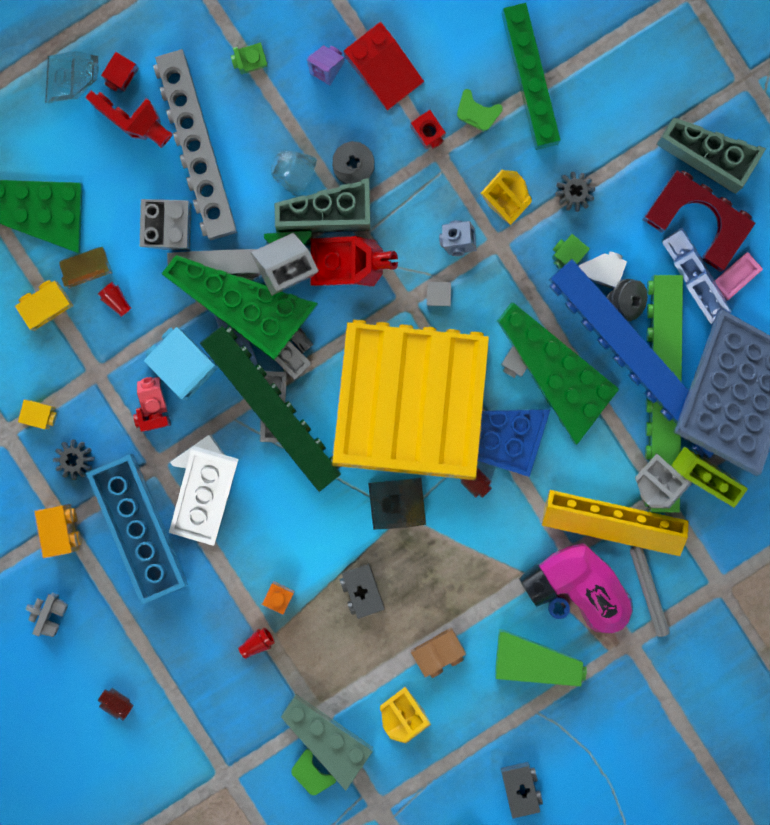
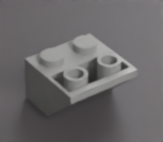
[140,199,191,251]
[251,233,319,296]

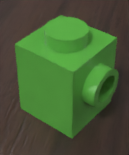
[552,234,590,269]

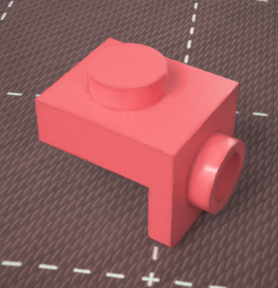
[137,377,167,417]

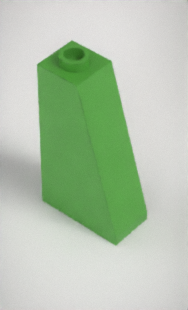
[495,629,587,687]

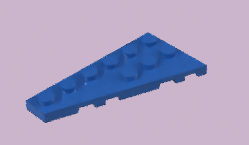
[477,409,551,477]

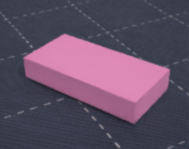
[715,252,763,301]

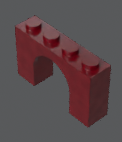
[642,170,756,272]

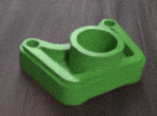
[457,89,503,131]
[291,749,336,796]

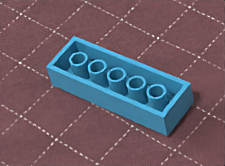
[86,454,188,605]

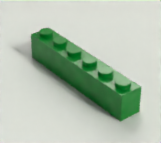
[501,3,561,150]

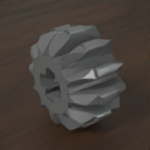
[555,172,596,212]
[53,440,94,480]

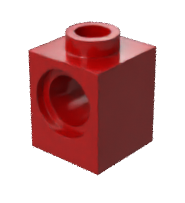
[101,52,139,92]
[410,110,446,149]

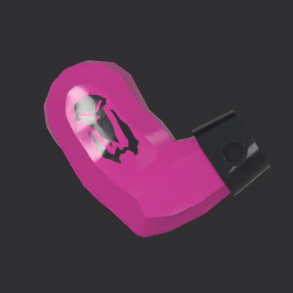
[519,543,633,634]

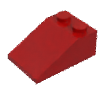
[343,21,424,111]

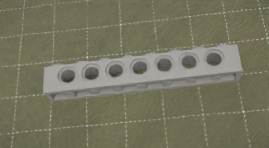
[153,49,238,241]

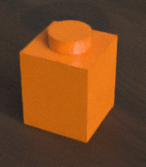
[262,581,295,615]

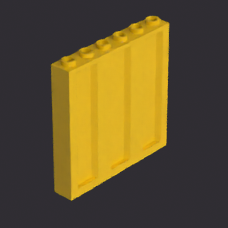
[332,320,489,480]

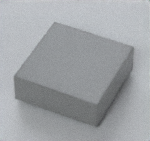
[427,282,451,306]

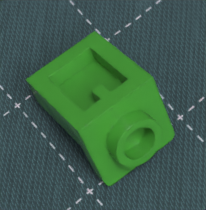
[231,42,268,75]

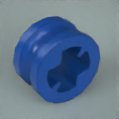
[548,597,570,619]

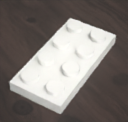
[169,446,239,546]

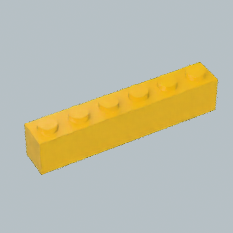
[541,490,689,556]

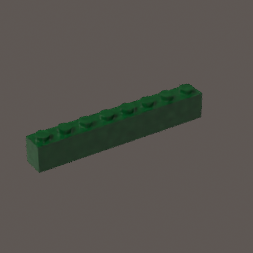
[199,325,341,492]

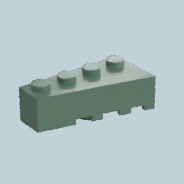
[656,118,766,194]
[275,178,370,233]
[281,694,373,791]

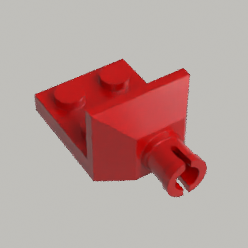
[85,90,173,148]
[311,236,398,287]

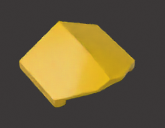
[480,170,532,225]
[380,687,431,744]

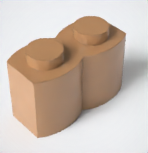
[411,627,466,678]

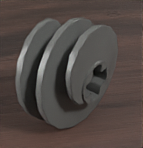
[332,141,375,184]
[606,279,648,321]

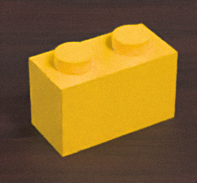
[15,280,74,331]

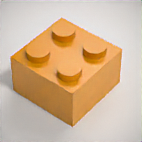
[34,504,82,558]

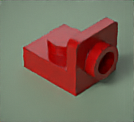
[133,408,171,432]

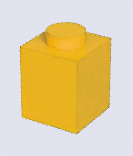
[18,399,57,430]

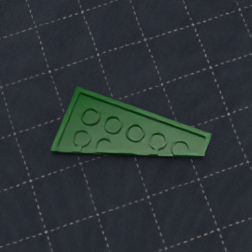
[0,180,82,254]
[161,255,318,361]
[497,302,619,445]

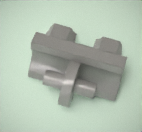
[26,592,68,637]

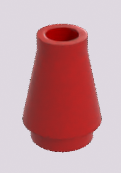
[98,282,131,317]
[238,628,275,659]

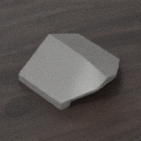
[635,454,691,508]

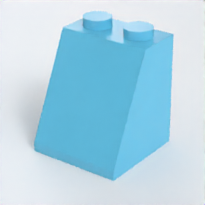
[144,327,219,401]

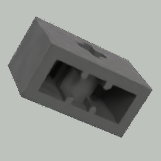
[339,564,385,619]
[501,762,543,819]

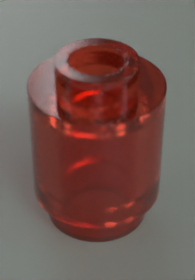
[460,467,492,498]
[97,688,134,721]

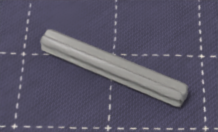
[630,547,670,637]

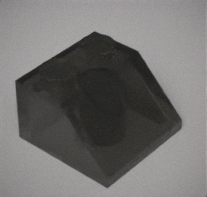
[368,478,426,530]

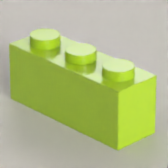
[671,447,748,508]

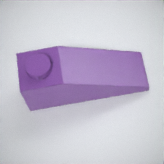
[307,45,345,86]

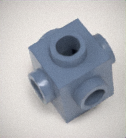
[439,220,477,256]

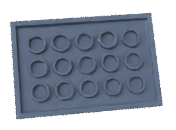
[675,310,770,476]

